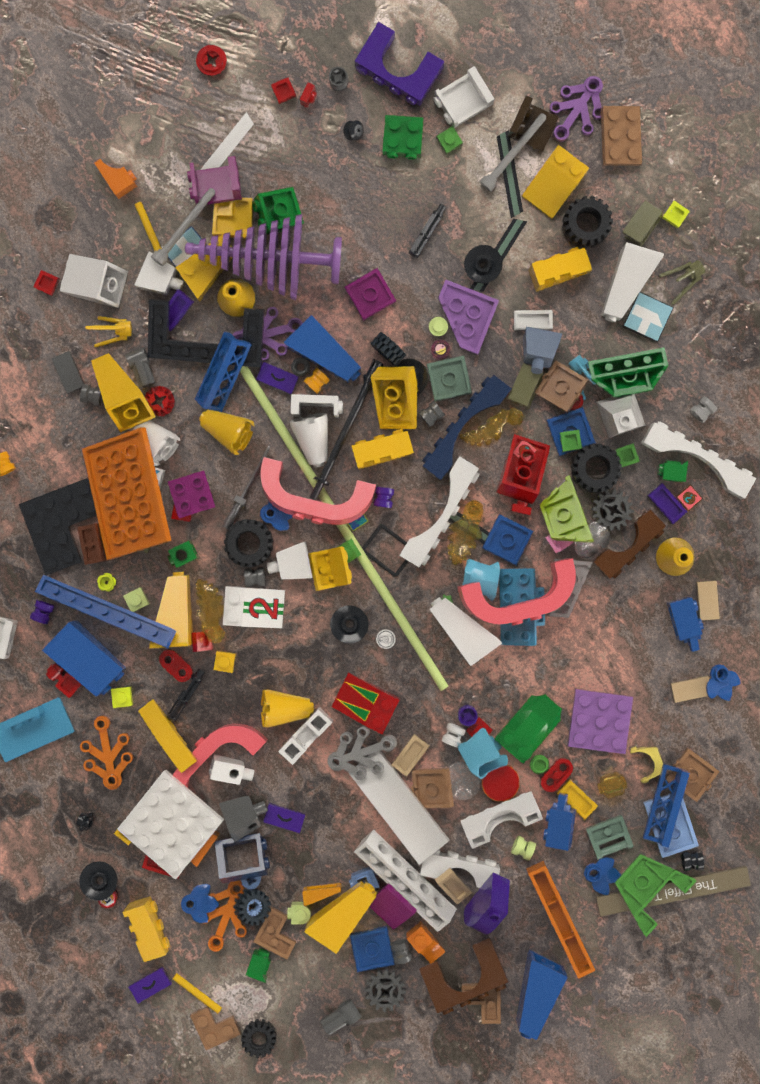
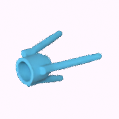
[568,355,596,400]

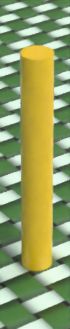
[135,202,162,251]
[172,973,222,1014]

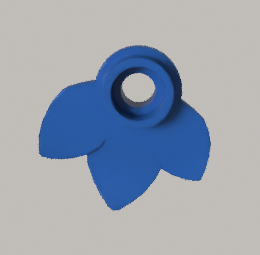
[260,502,293,531]
[706,664,741,701]
[584,857,621,895]
[181,884,219,923]

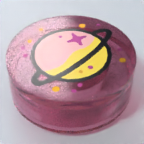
[431,340,450,360]

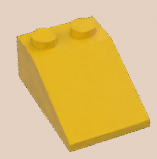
[522,145,589,219]
[371,366,417,429]

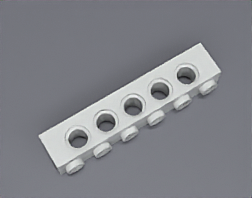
[354,830,457,932]

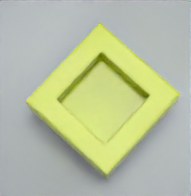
[662,201,690,228]
[111,686,133,708]

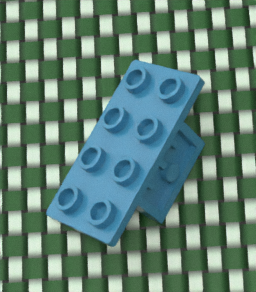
[499,568,545,646]
[0,697,75,762]

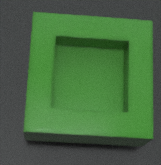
[436,126,463,154]
[559,430,582,452]
[615,443,640,467]
[338,538,361,563]

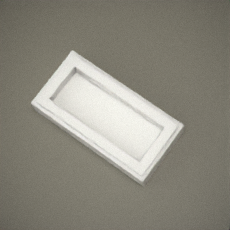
[514,310,553,331]

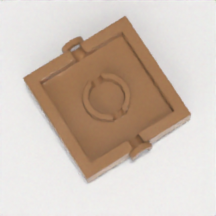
[535,361,589,413]
[665,748,720,802]
[411,768,454,808]

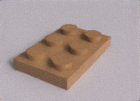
[601,106,642,166]

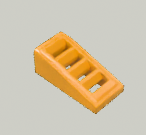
[302,883,342,906]

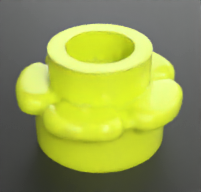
[97,573,116,592]

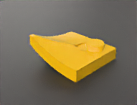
[212,198,253,240]

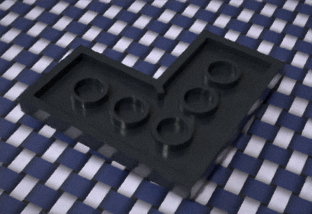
[19,478,97,575]

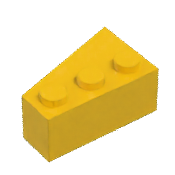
[175,234,233,302]
[528,247,592,292]
[352,429,414,470]
[122,896,170,962]

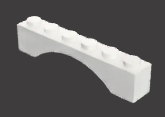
[640,421,756,499]
[400,456,480,567]

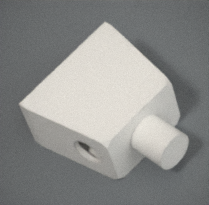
[135,252,184,295]
[267,542,313,579]
[209,754,254,785]

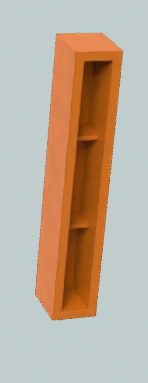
[526,861,596,979]

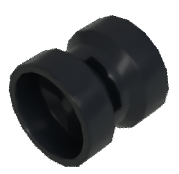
[681,851,704,871]

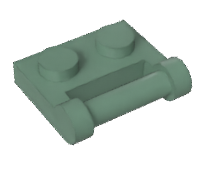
[585,815,634,861]

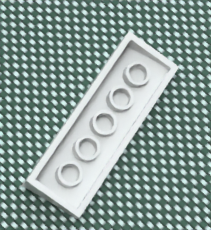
[348,751,450,865]

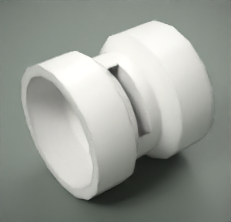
[441,723,466,748]

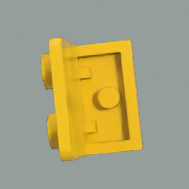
[308,546,352,591]

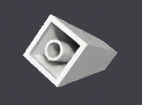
[601,242,664,322]
[596,394,646,438]
[430,597,502,666]

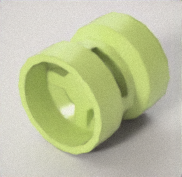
[511,835,536,861]

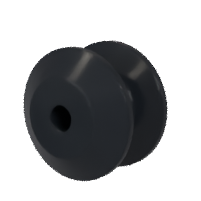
[343,120,364,141]

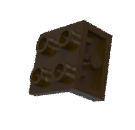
[508,96,558,152]

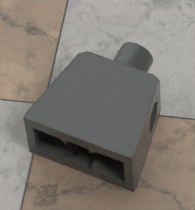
[219,796,268,842]

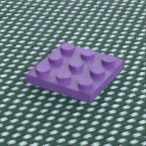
[568,689,633,754]

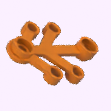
[80,715,134,790]
[204,880,253,952]

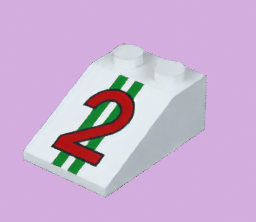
[223,586,285,628]

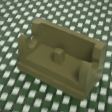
[622,201,663,247]
[508,363,544,409]

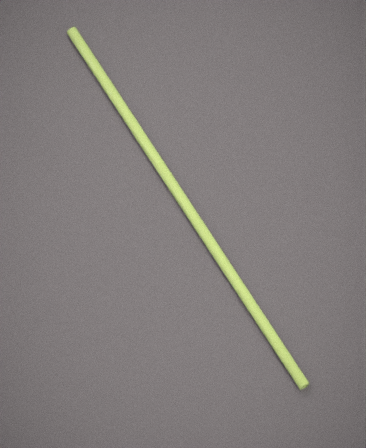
[240,366,448,691]

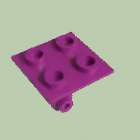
[168,470,215,518]

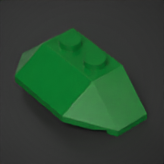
[588,347,669,398]

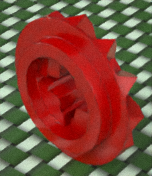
[196,45,227,77]
[145,386,175,417]

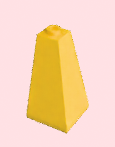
[91,353,156,432]
[149,572,193,648]
[304,881,377,954]

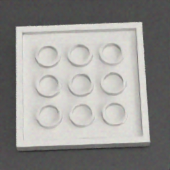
[117,770,224,879]

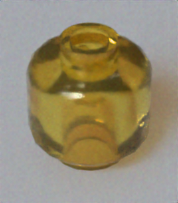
[597,771,628,799]

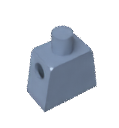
[523,326,562,374]

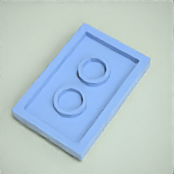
[643,793,699,858]

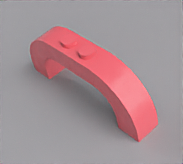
[260,457,376,525]
[457,558,576,625]
[173,724,268,788]

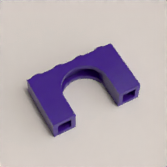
[355,21,444,106]

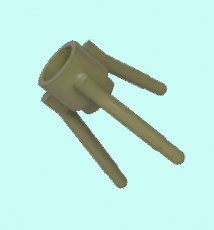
[659,260,706,305]

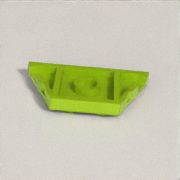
[539,475,594,543]

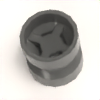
[329,67,348,91]
[80,383,103,406]
[418,401,445,427]
[244,567,266,587]
[390,939,413,964]

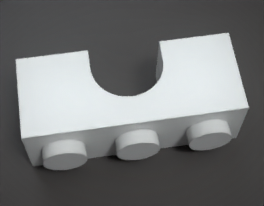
[278,707,333,765]

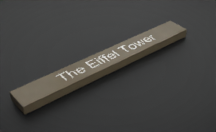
[596,866,751,917]

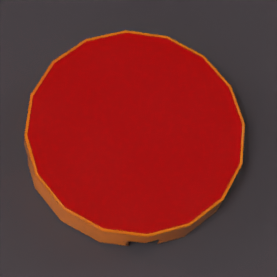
[481,764,520,801]

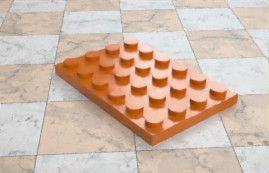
[82,427,172,560]

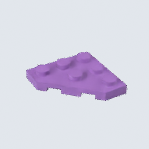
[438,280,499,355]

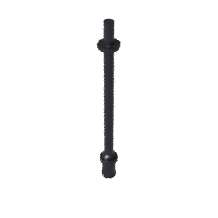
[310,359,384,501]

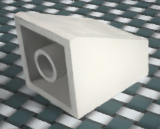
[60,254,128,308]

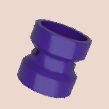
[373,487,395,508]
[30,600,55,624]
[458,705,478,726]

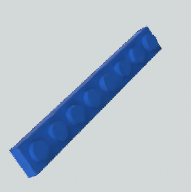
[35,575,176,649]

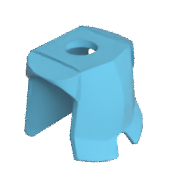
[462,559,501,601]
[458,728,508,779]

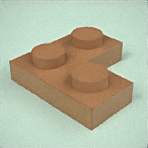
[253,906,296,959]
[462,983,501,1024]
[190,1006,241,1051]

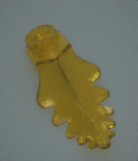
[459,408,524,446]
[447,500,484,565]
[195,579,225,643]

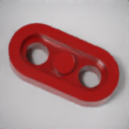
[159,649,193,682]
[540,758,573,792]

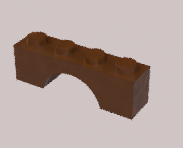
[592,509,666,579]

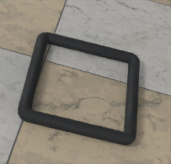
[362,524,409,577]

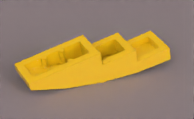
[138,699,198,773]

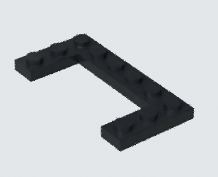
[147,299,265,368]

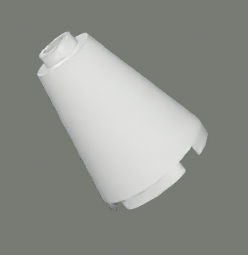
[290,413,328,468]
[128,420,180,466]

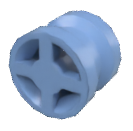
[241,867,261,889]

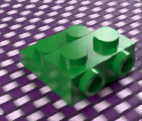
[383,115,424,160]
[252,187,304,235]

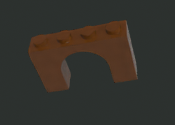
[419,938,509,1015]

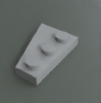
[549,559,593,618]

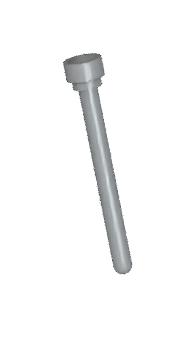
[480,114,546,192]
[151,188,215,266]

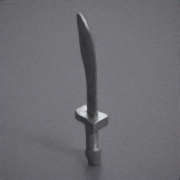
[222,446,270,530]

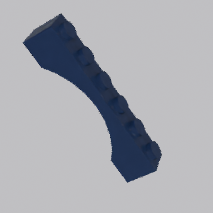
[422,375,512,480]

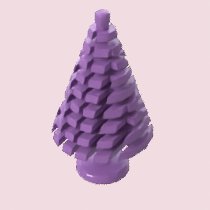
[185,214,342,300]

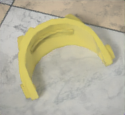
[629,746,663,783]

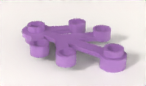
[549,76,603,142]
[232,307,303,361]

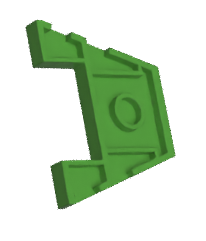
[614,854,696,937]

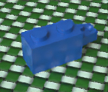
[667,597,704,652]
[543,793,576,851]

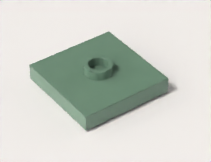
[426,356,472,402]

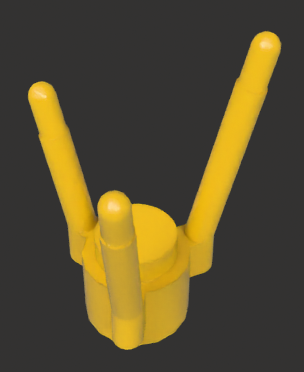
[85,316,132,347]

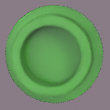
[530,755,549,774]

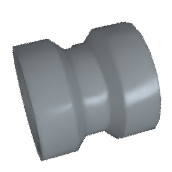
[690,396,717,423]

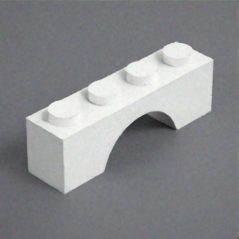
[461,791,543,849]
[420,849,500,888]

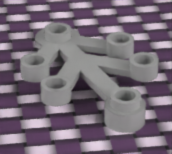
[328,726,397,780]

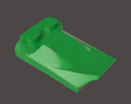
[494,694,562,764]

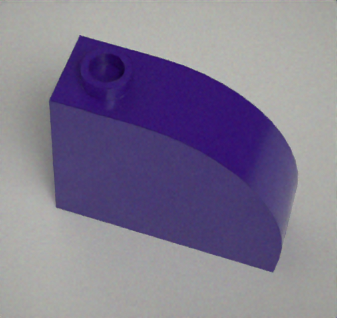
[464,872,510,934]

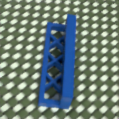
[195,332,251,412]
[643,764,690,848]

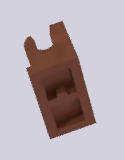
[77,523,109,565]

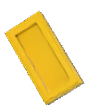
[557,779,598,820]

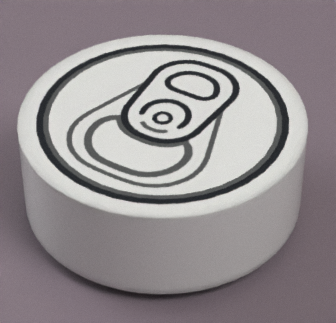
[376,629,395,649]

